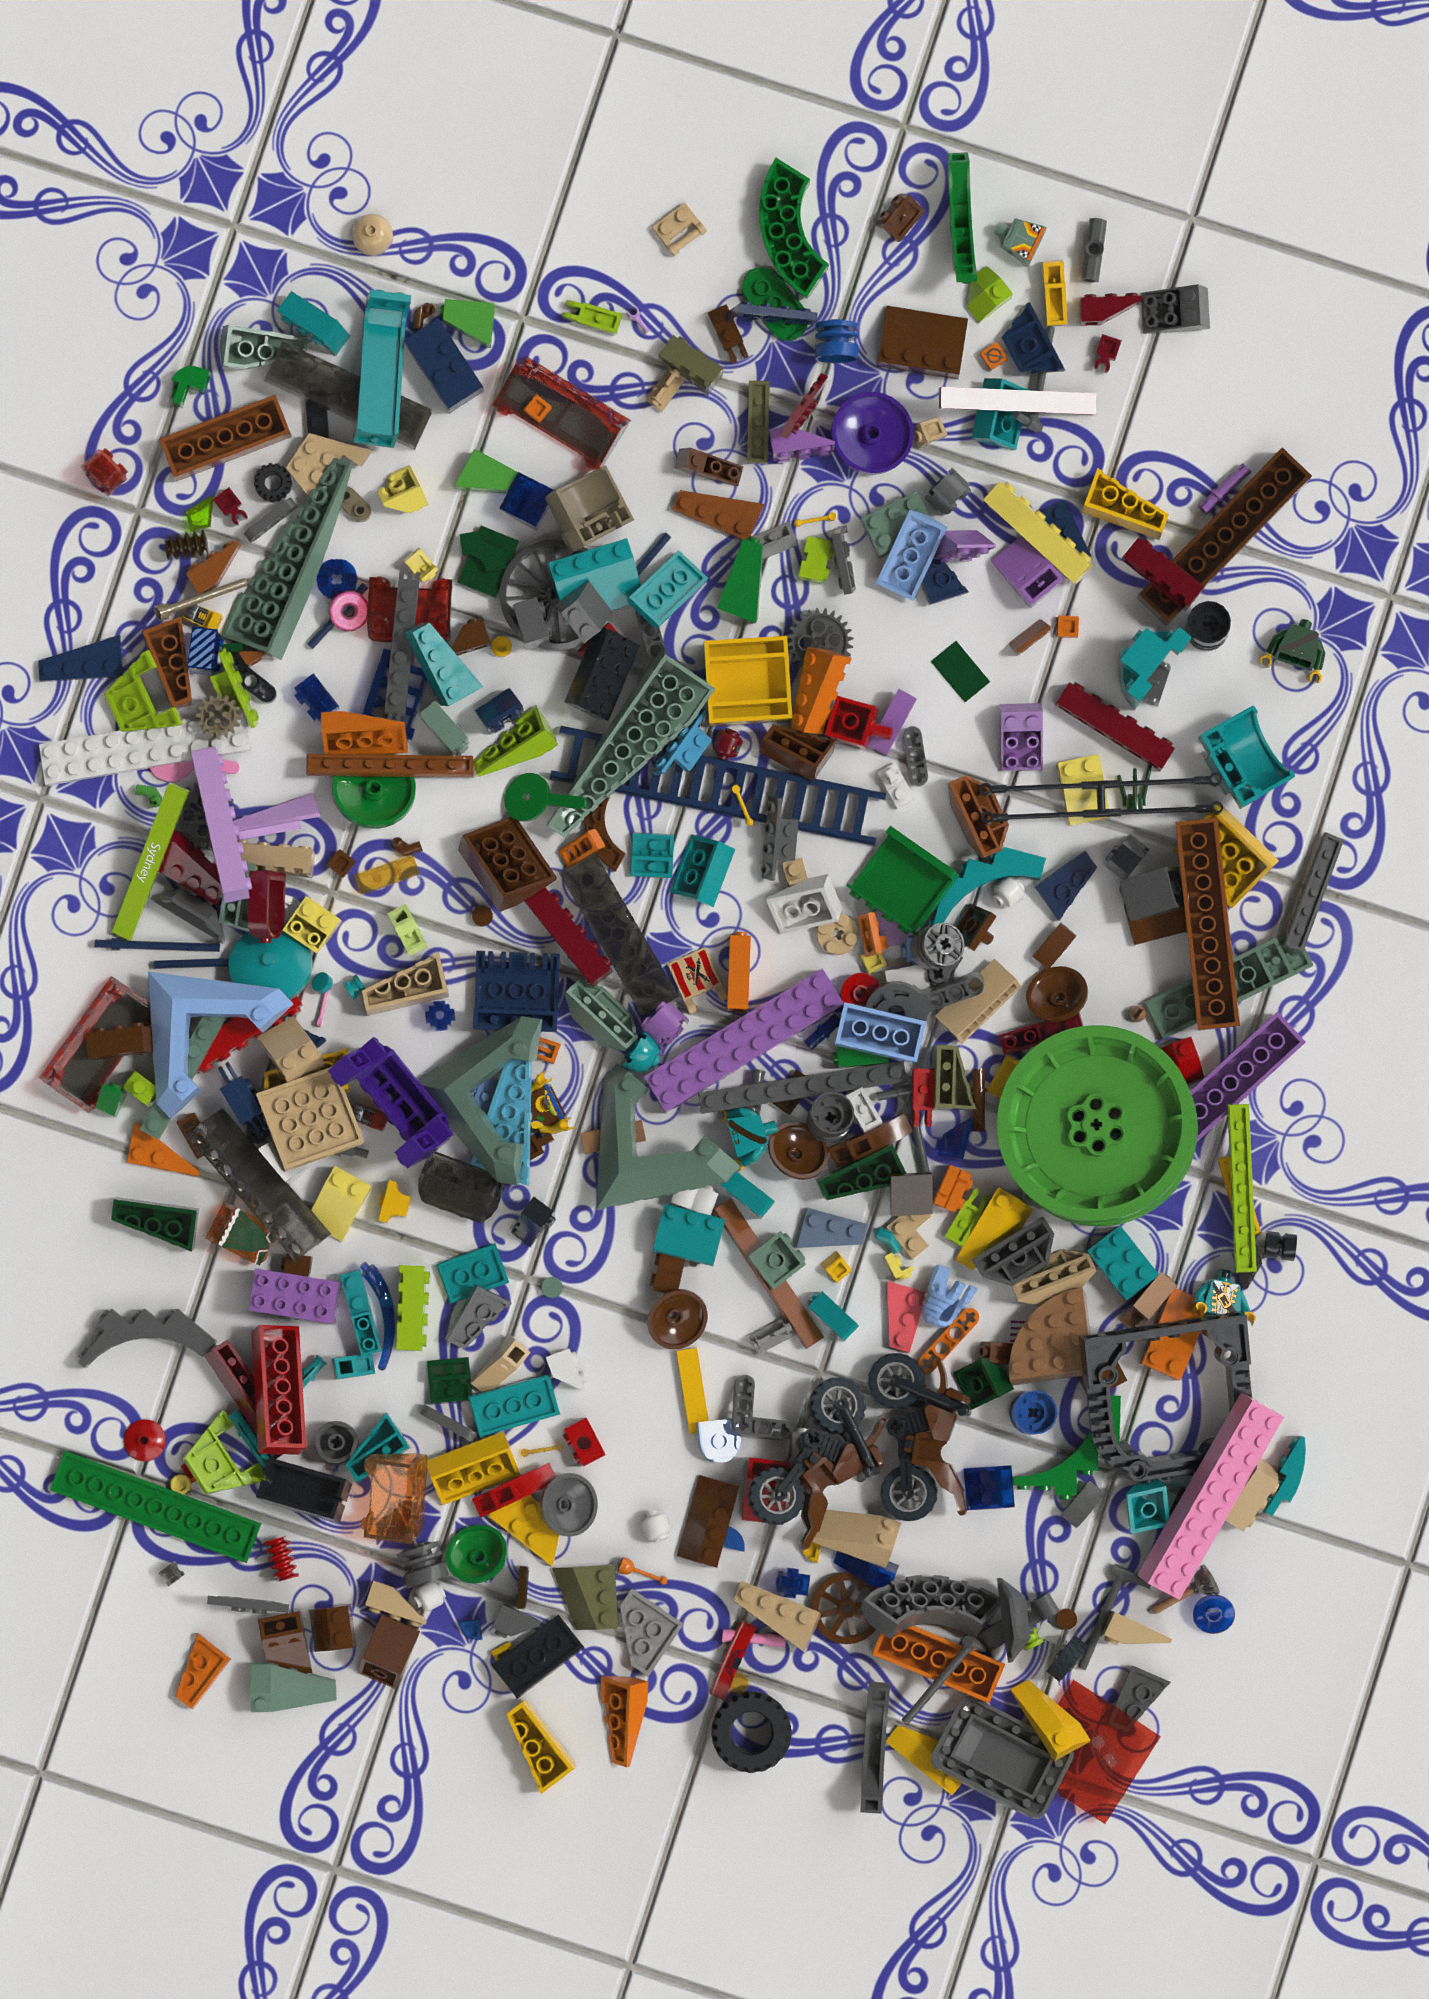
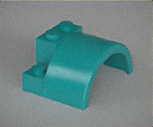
[1119,627,1192,709]
[1198,705,1295,809]

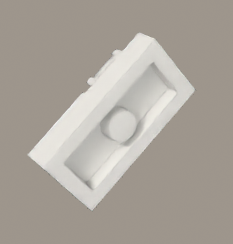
[877,763,915,809]
[846,1087,882,1133]

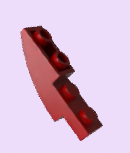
[472,1463,556,1518]

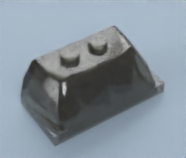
[418,1152,506,1223]

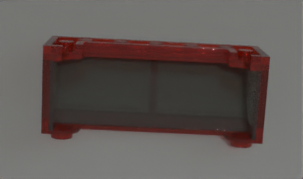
[493,356,631,470]
[39,976,151,1113]

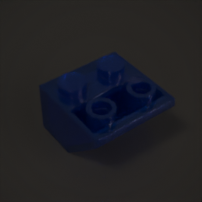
[499,472,555,531]
[964,1465,1015,1510]

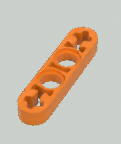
[918,1308,979,1373]

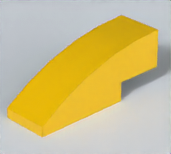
[1042,260,1068,326]

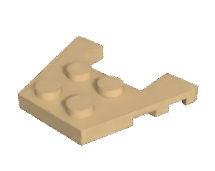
[286,433,372,498]

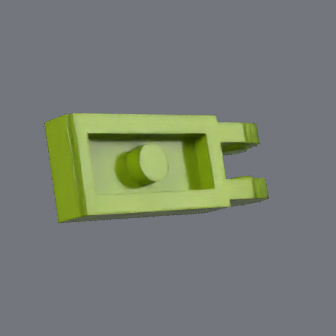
[562,300,622,335]
[944,1188,990,1247]

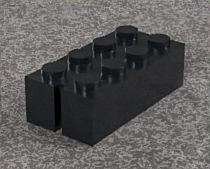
[564,628,640,721]
[256,1457,352,1524]

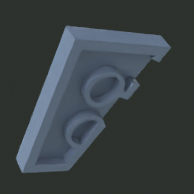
[796,1208,868,1248]

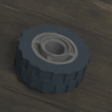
[1046,1635,1088,1682]

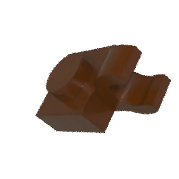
[530,1133,554,1161]

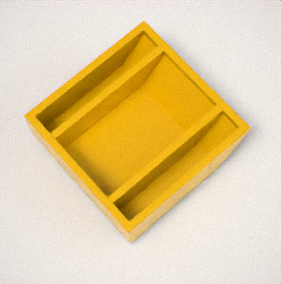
[704,636,792,726]

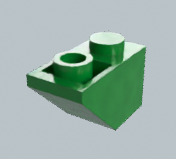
[95,1082,127,1117]

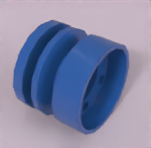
[815,319,858,363]
[1009,1390,1058,1435]

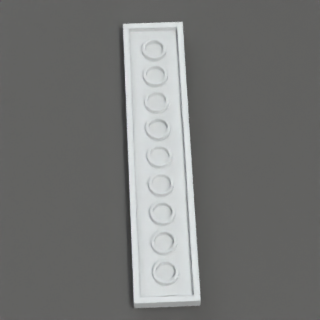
[39,709,251,786]

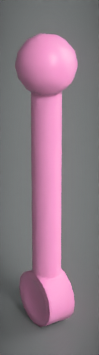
[316,989,331,1027]

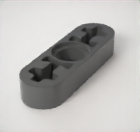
[244,497,297,543]
[903,726,928,787]
[420,1404,477,1442]

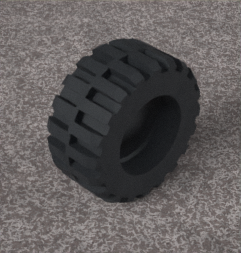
[711,1691,792,1773]

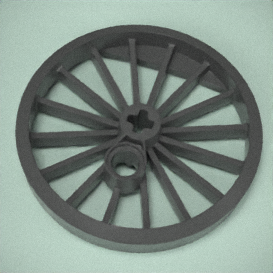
[500,539,588,651]

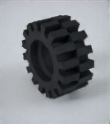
[254,463,292,502]

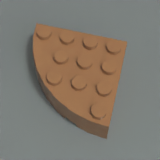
[1009,1287,1091,1386]

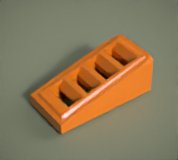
[558,829,605,869]

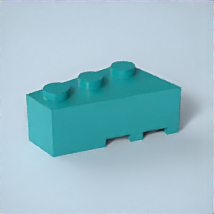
[277,291,350,355]
[346,1412,411,1483]

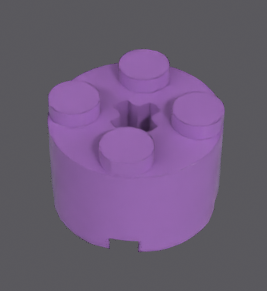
[641,1001,689,1050]

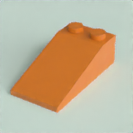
[321,711,408,755]
[1140,1288,1207,1381]

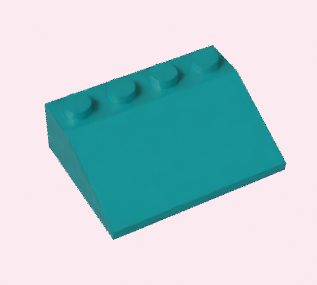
[547,538,641,625]

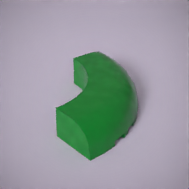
[759,157,829,299]

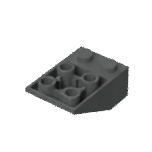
[1141,284,1210,334]

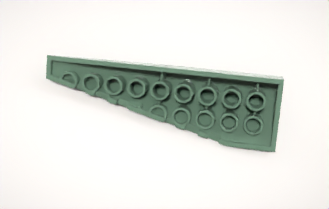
[221,458,353,660]
[546,651,715,837]

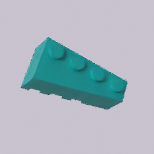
[404,622,483,706]

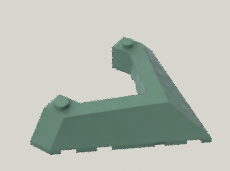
[418,1016,542,1185]
[596,1063,740,1210]

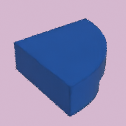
[724,1527,745,1552]
[459,1619,483,1640]

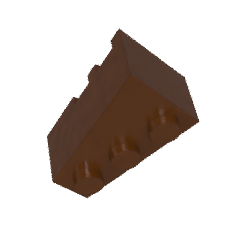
[86,1023,153,1060]

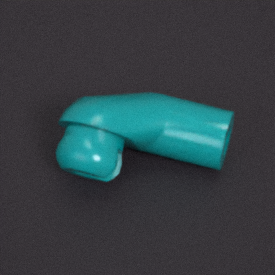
[874,1227,902,1254]

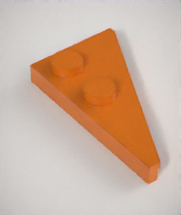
[127,1123,200,1176]

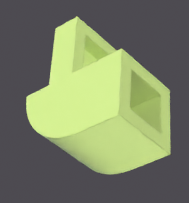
[387,904,428,956]

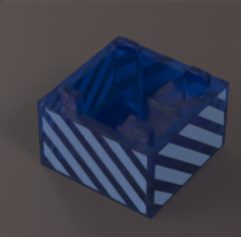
[187,626,224,676]

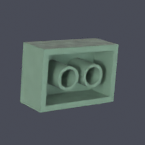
[861,491,930,559]

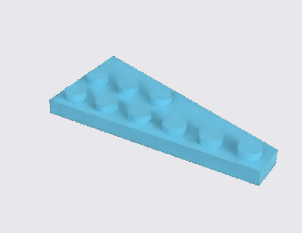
[471,1059,532,1186]

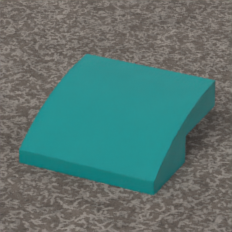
[631,832,674,878]

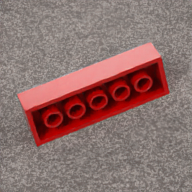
[251,1325,307,1455]

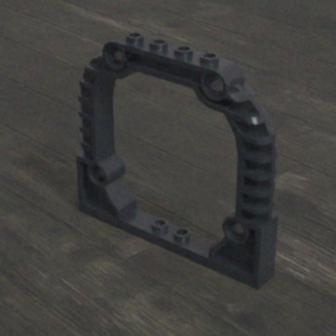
[1079,1311,1252,1483]

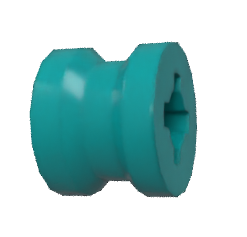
[343,974,365,1000]

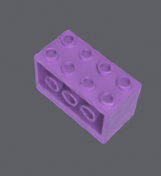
[248,1268,342,1325]

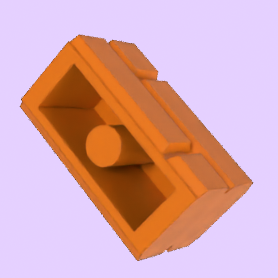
[933,1164,974,1213]

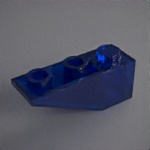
[833,1551,899,1588]

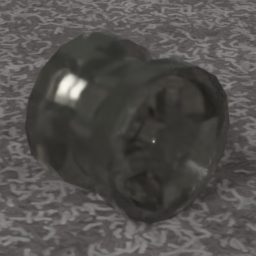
[159,1561,185,1587]

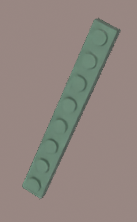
[140,1016,227,1140]

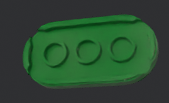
[742,267,808,341]

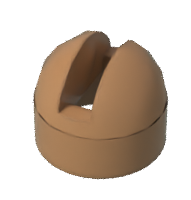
[1129,1005,1146,1022]

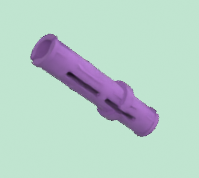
[1198,463,1251,515]

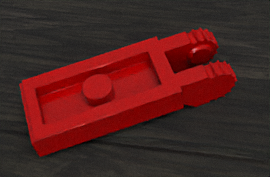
[911,1068,934,1127]

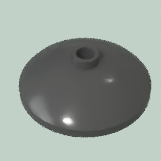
[540,1473,598,1537]

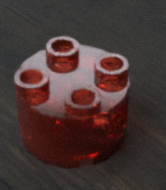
[80,448,128,496]

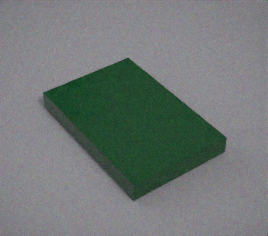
[457,525,519,599]

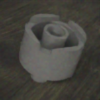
[924,468,971,515]
[315,1421,359,1463]

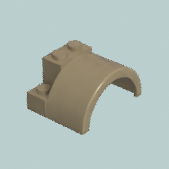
[545,465,634,553]

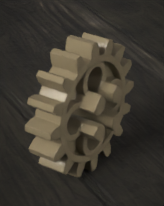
[196,694,242,740]

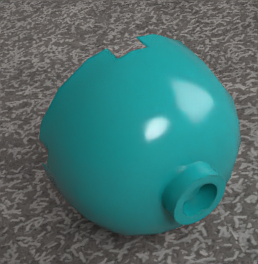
[622,1031,661,1073]

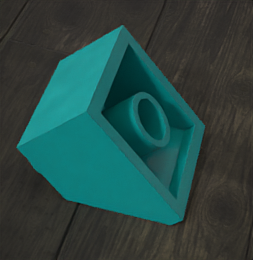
[1126,1479,1170,1534]

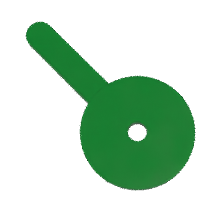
[504,773,587,822]

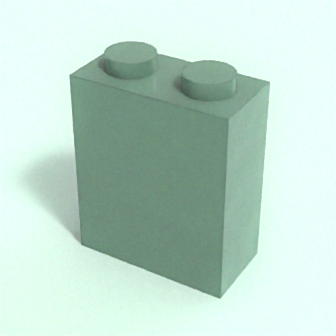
[419,701,469,756]

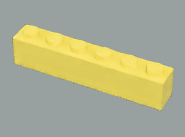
[983,481,1093,584]

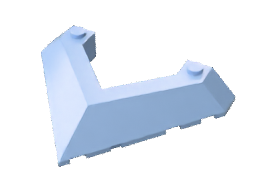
[148,972,293,1119]

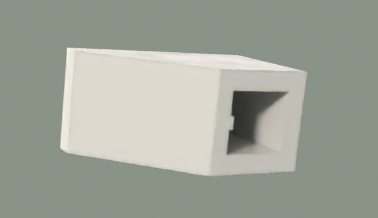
[546,1349,587,1389]

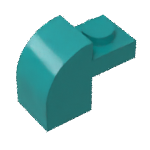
[332,1354,375,1380]

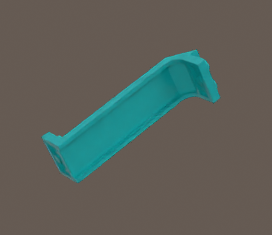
[353,289,411,448]

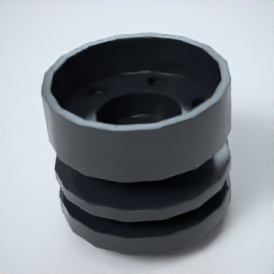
[1185,601,1231,651]

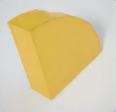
[800,1539,821,1563]

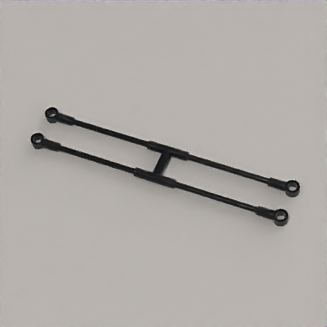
[979,773,1223,825]

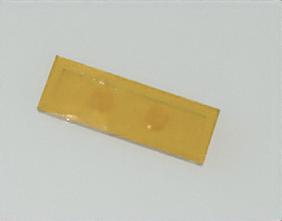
[354,855,420,895]

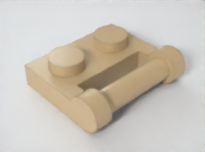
[652,202,707,256]

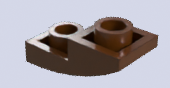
[1032,922,1077,970]

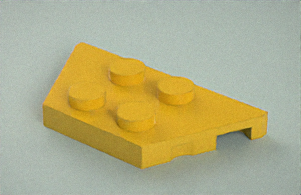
[488,1495,559,1566]

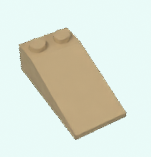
[812,1509,901,1568]

